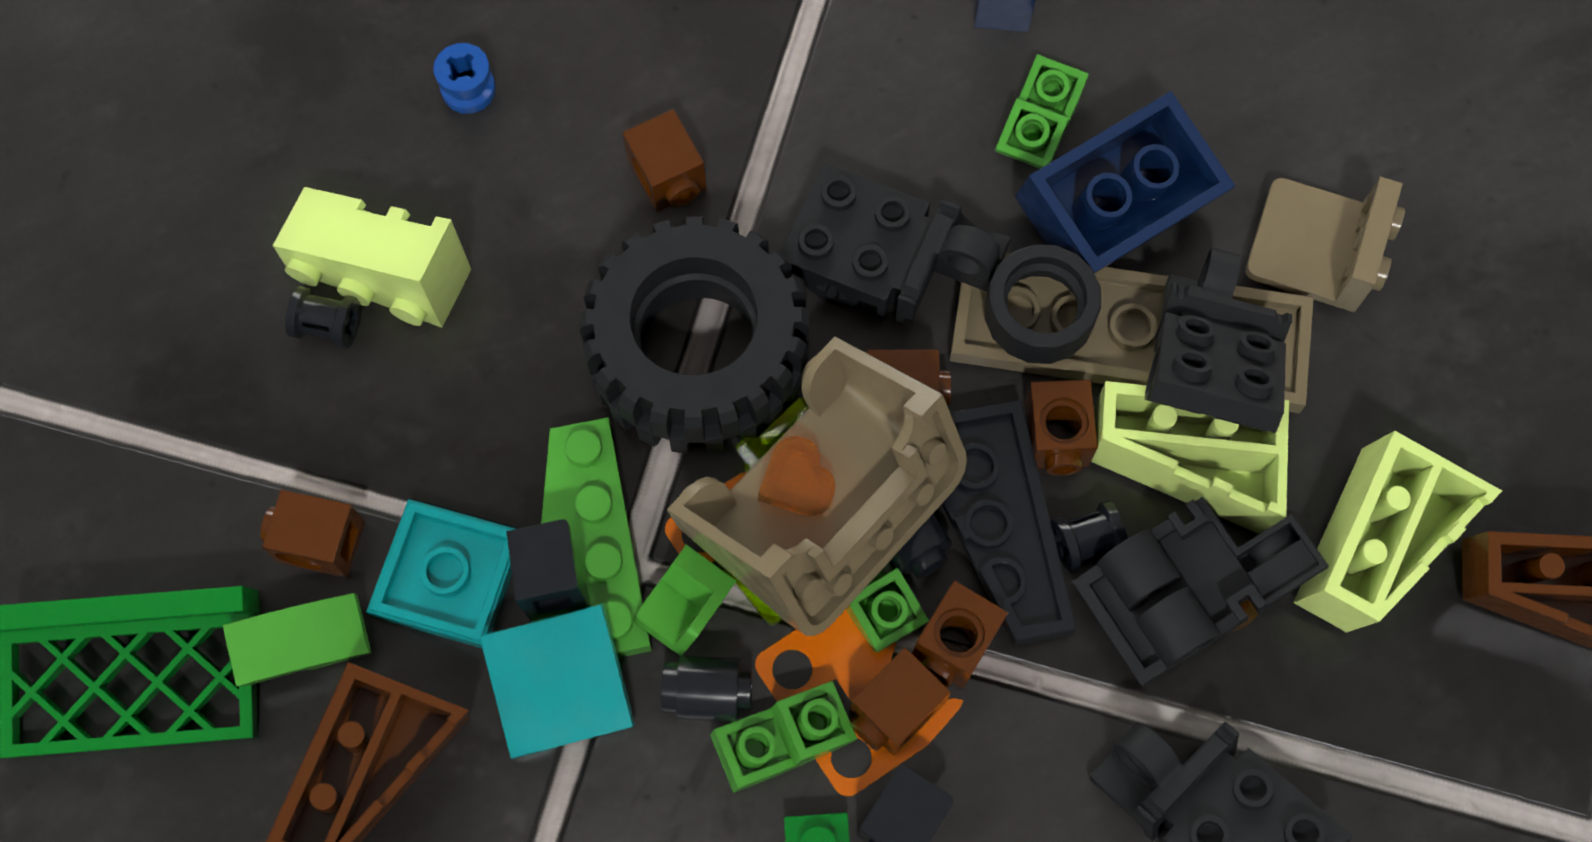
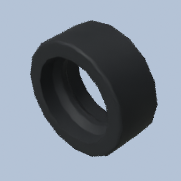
[985,244,1101,364]

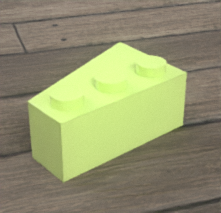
[273,187,471,328]
[1091,381,1289,534]
[1293,431,1502,633]

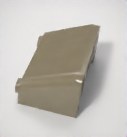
[667,337,967,636]

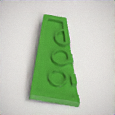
[532,417,652,658]

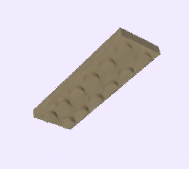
[950,252,1314,413]

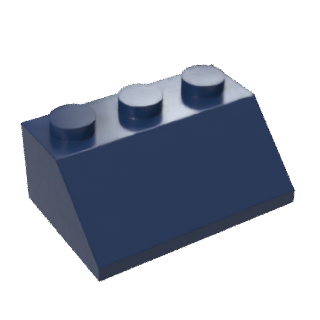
[1015,91,1235,274]

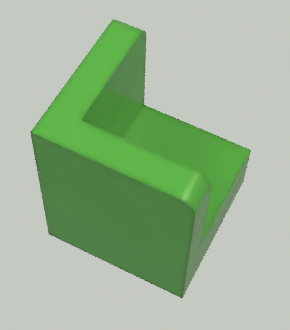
[633,544,736,656]

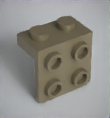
[1245,176,1405,313]

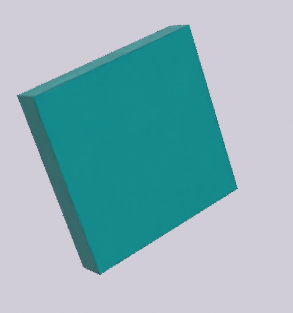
[366,499,515,648]
[479,603,635,759]

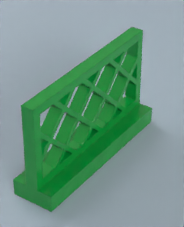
[0,586,260,758]

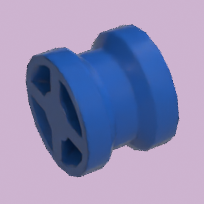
[433,43,496,114]

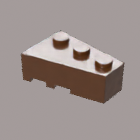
[1462,531,1592,649]
[266,662,470,842]

